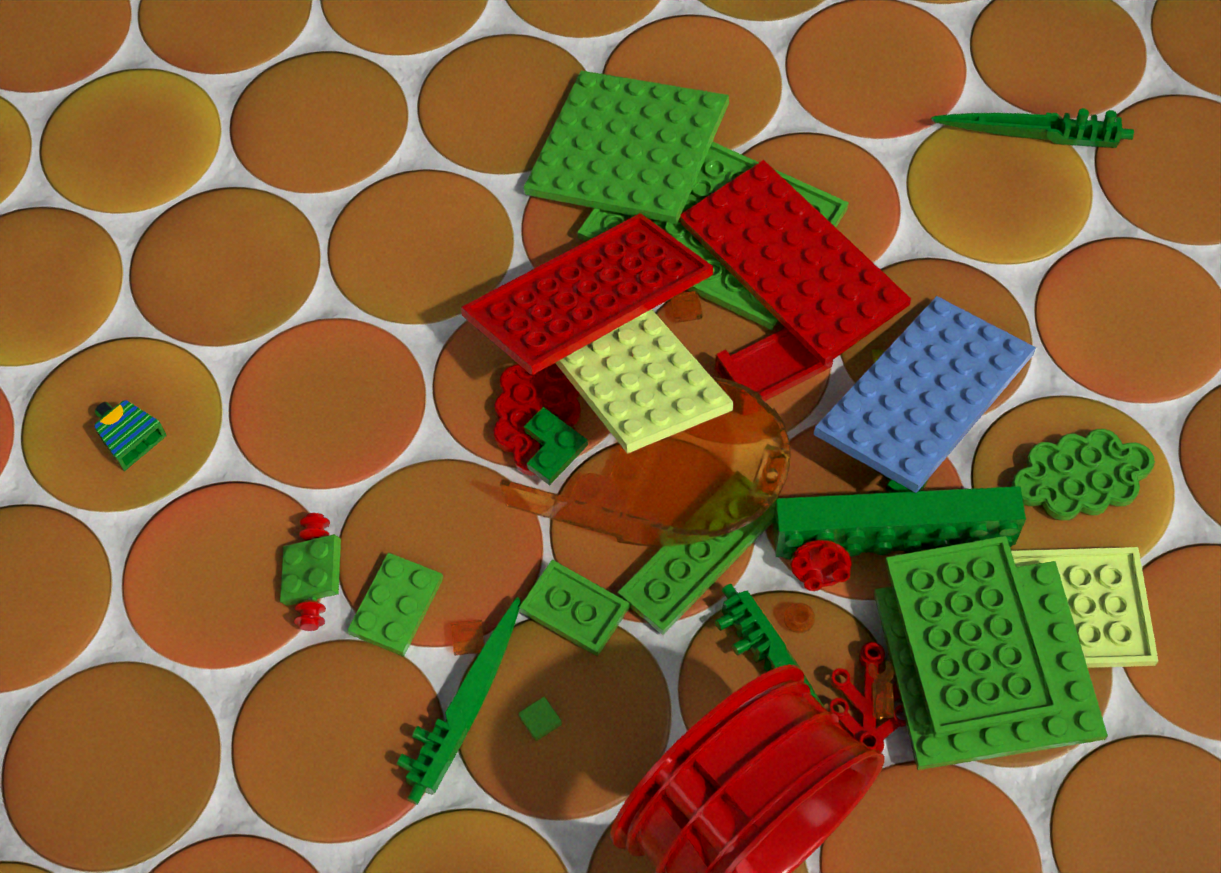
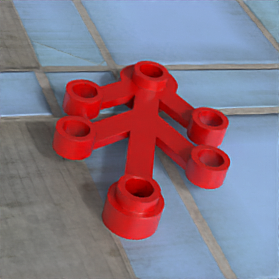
[828,642,906,753]

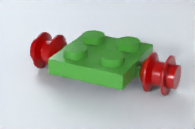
[280,513,341,631]

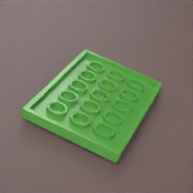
[885,536,1062,738]

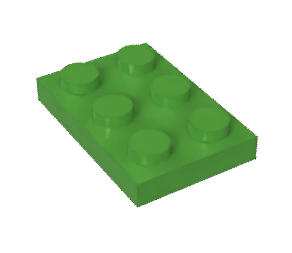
[347,553,444,657]
[519,559,630,657]

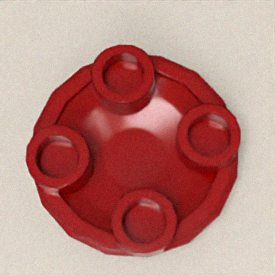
[790,540,852,591]

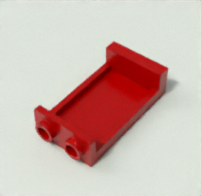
[715,328,833,411]

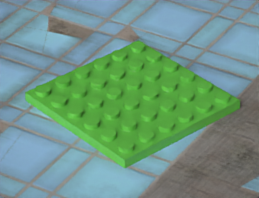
[524,71,729,224]
[874,561,1108,770]

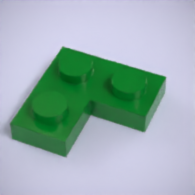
[524,407,588,485]

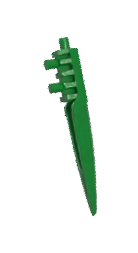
[931,108,1134,148]
[715,584,824,707]
[396,597,521,805]

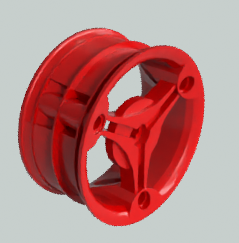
[610,665,885,873]

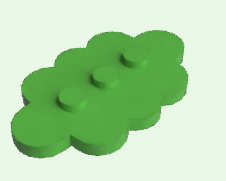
[1011,429,1155,521]

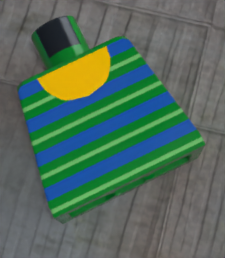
[94,400,167,472]

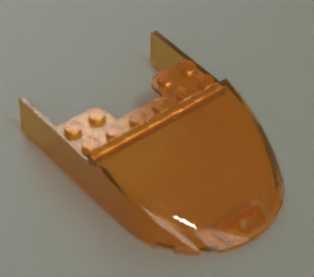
[499,375,791,547]

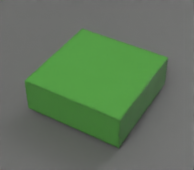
[518,696,562,741]

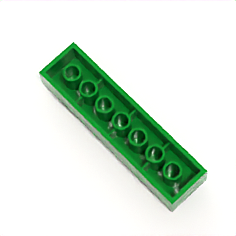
[772,486,1026,560]

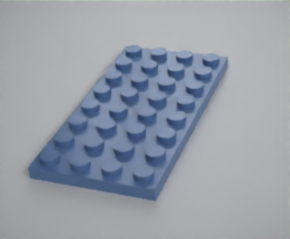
[814,296,1036,493]

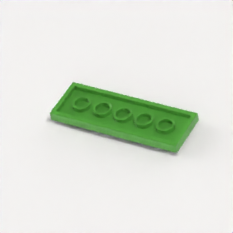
[618,472,776,635]

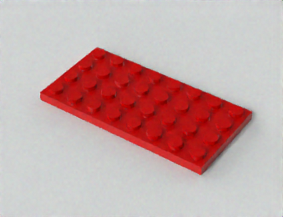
[679,160,911,366]
[461,214,713,375]

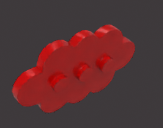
[493,363,581,476]

